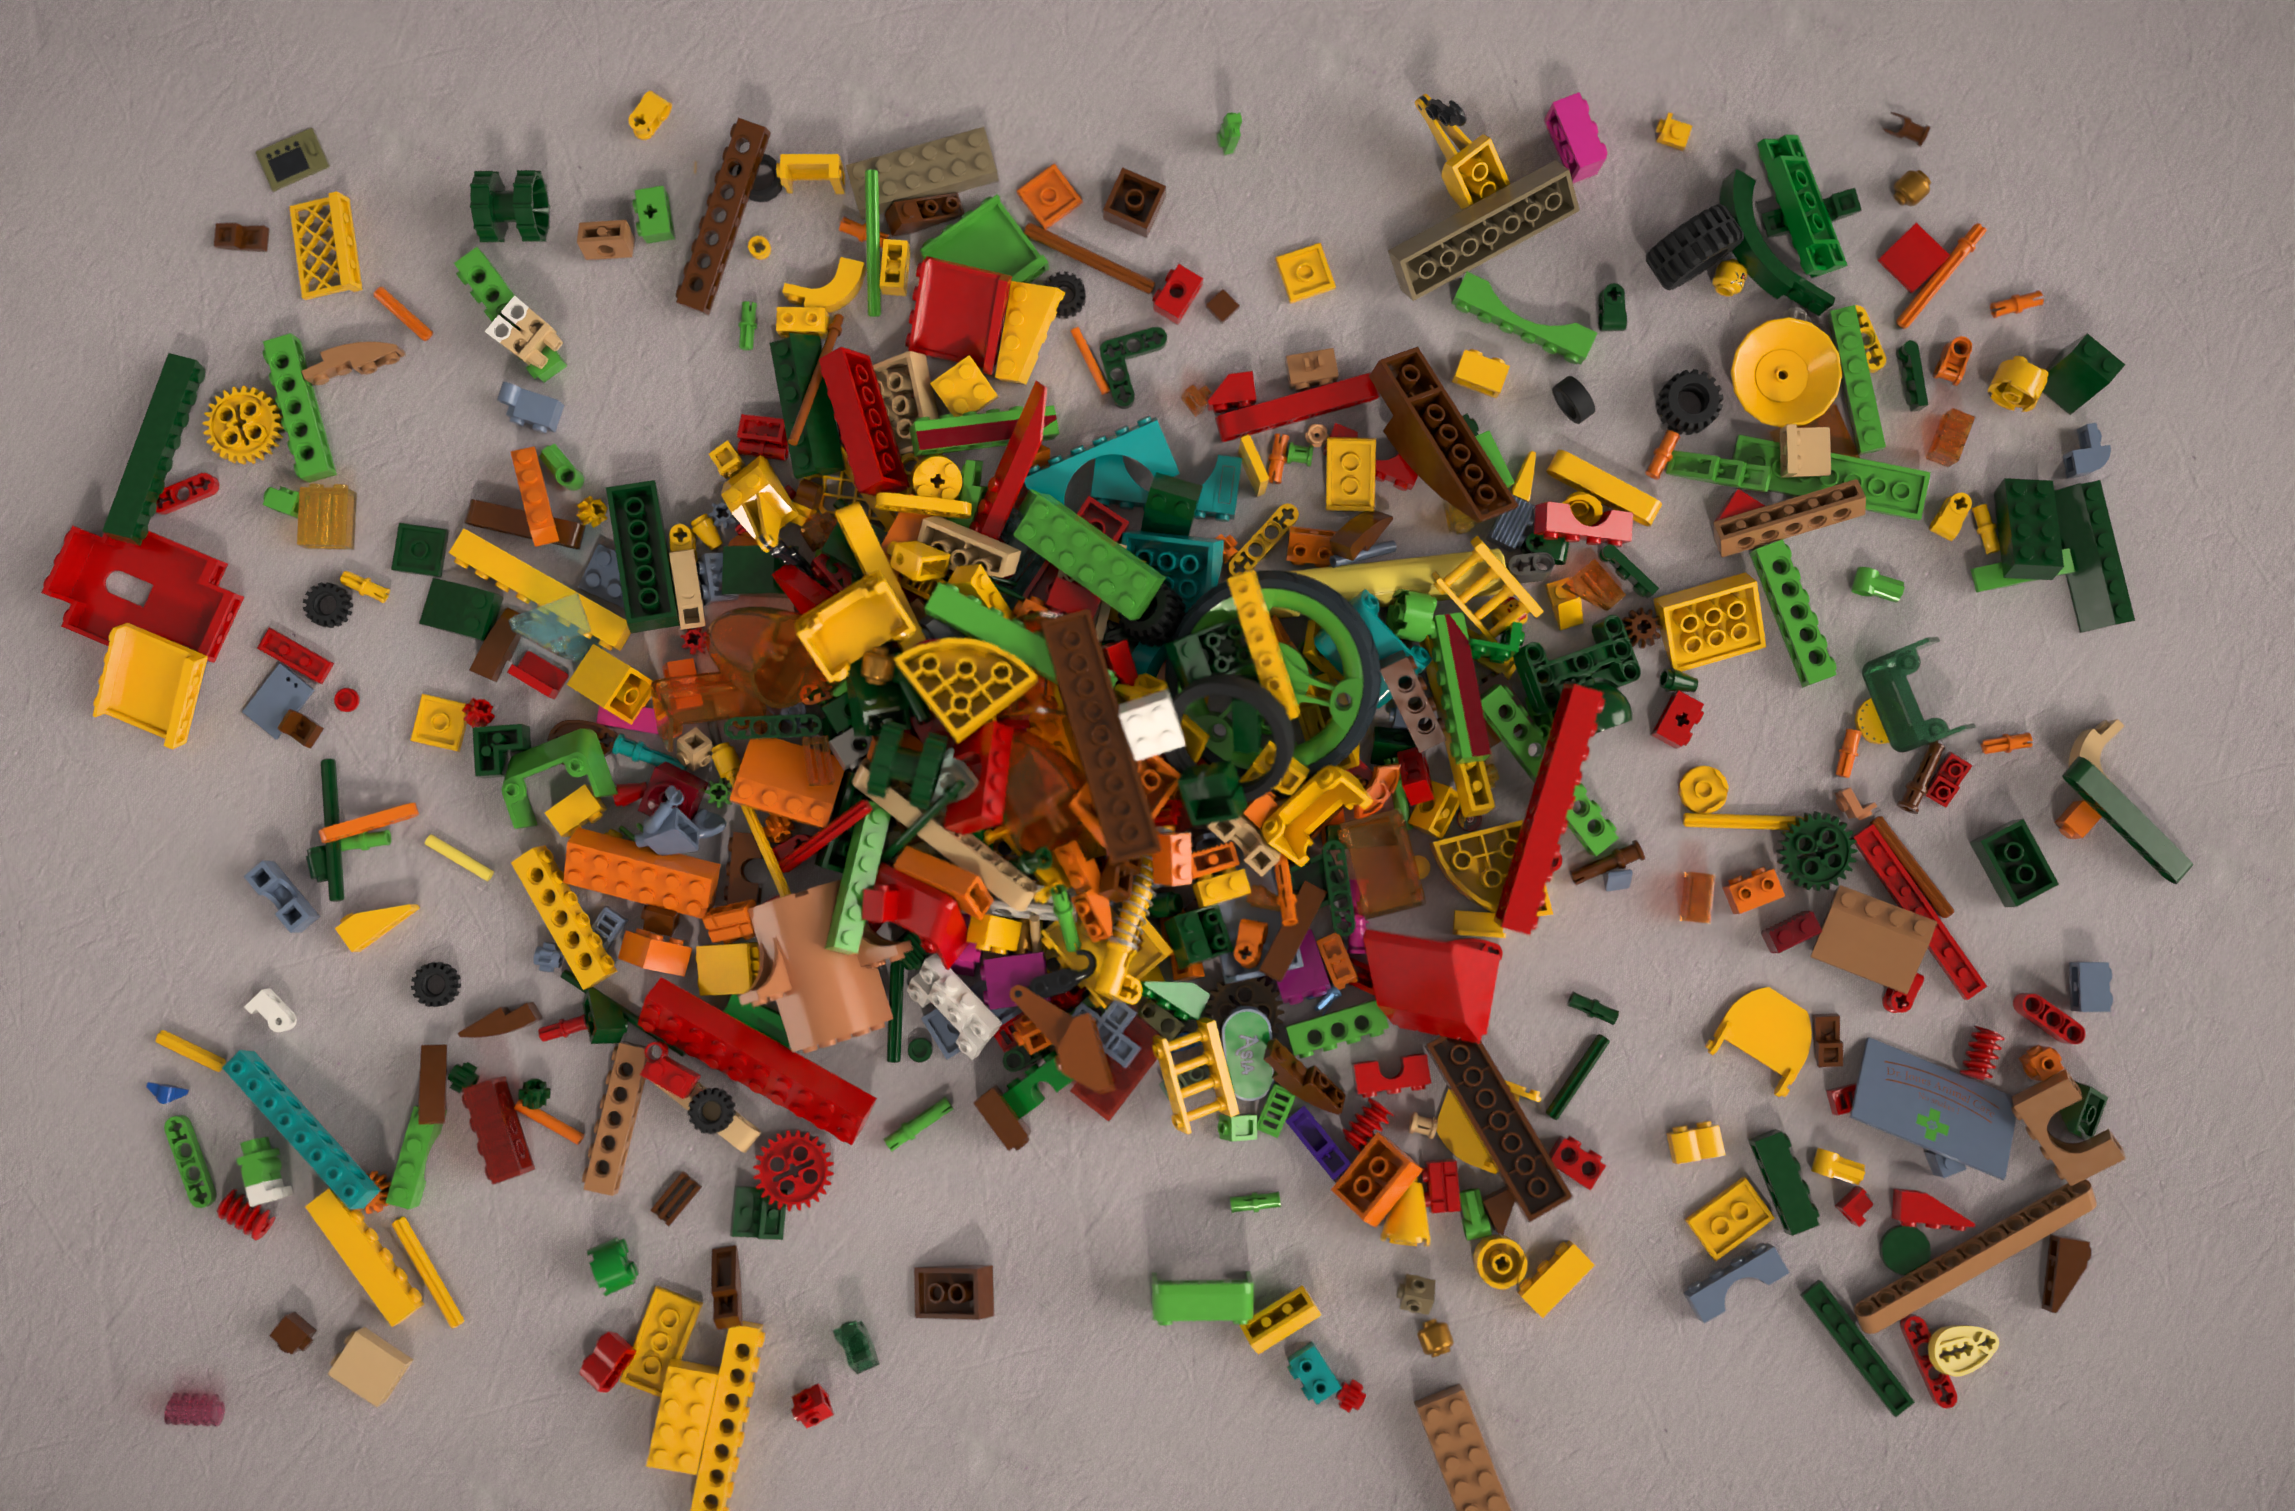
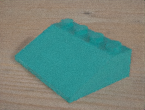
[1122,530,1224,613]

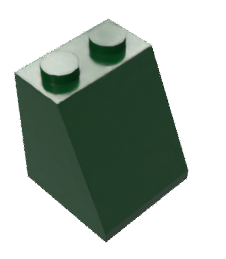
[2042,333,2126,415]

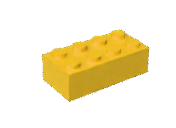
[646,1359,720,1475]

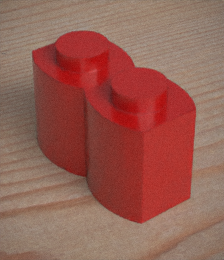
[579,1332,637,1393]

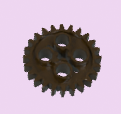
[1204,976,1285,1039]

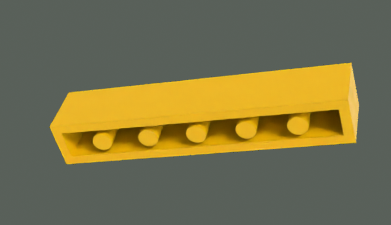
[305,1188,425,1327]

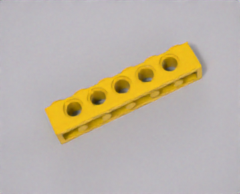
[1227,569,1301,719]
[511,845,618,990]

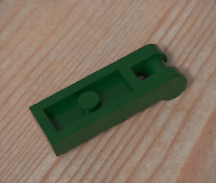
[1896,340,1929,412]
[1598,545,1659,599]

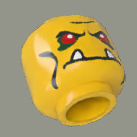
[1712,259,1748,297]

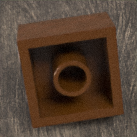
[1103,167,1166,238]

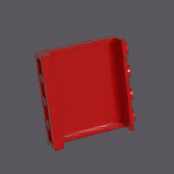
[905,256,1012,375]

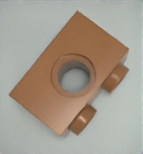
[577,220,635,260]

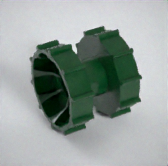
[470,170,550,242]
[866,721,948,810]

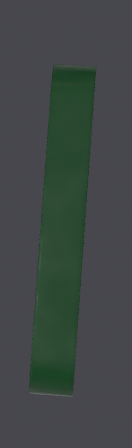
[724,714,822,740]
[1322,840,1355,936]

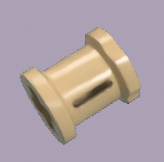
[1408,1111,1438,1139]

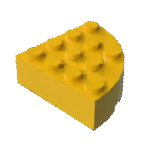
[894,638,1038,743]
[1429,820,1553,916]

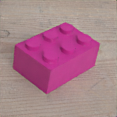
[1544,92,1608,184]

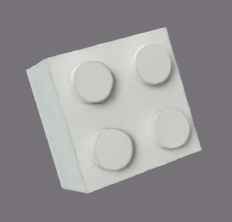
[1119,689,1185,761]

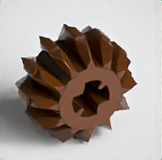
[1622,607,1663,649]

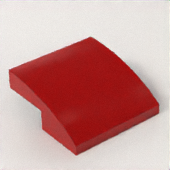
[1877,222,1951,294]

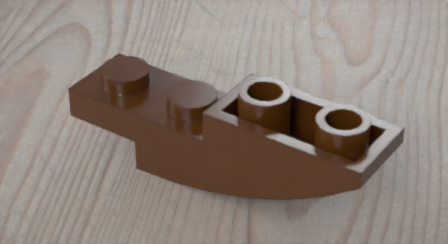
[1263,1038,1346,1115]

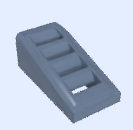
[591,906,628,952]

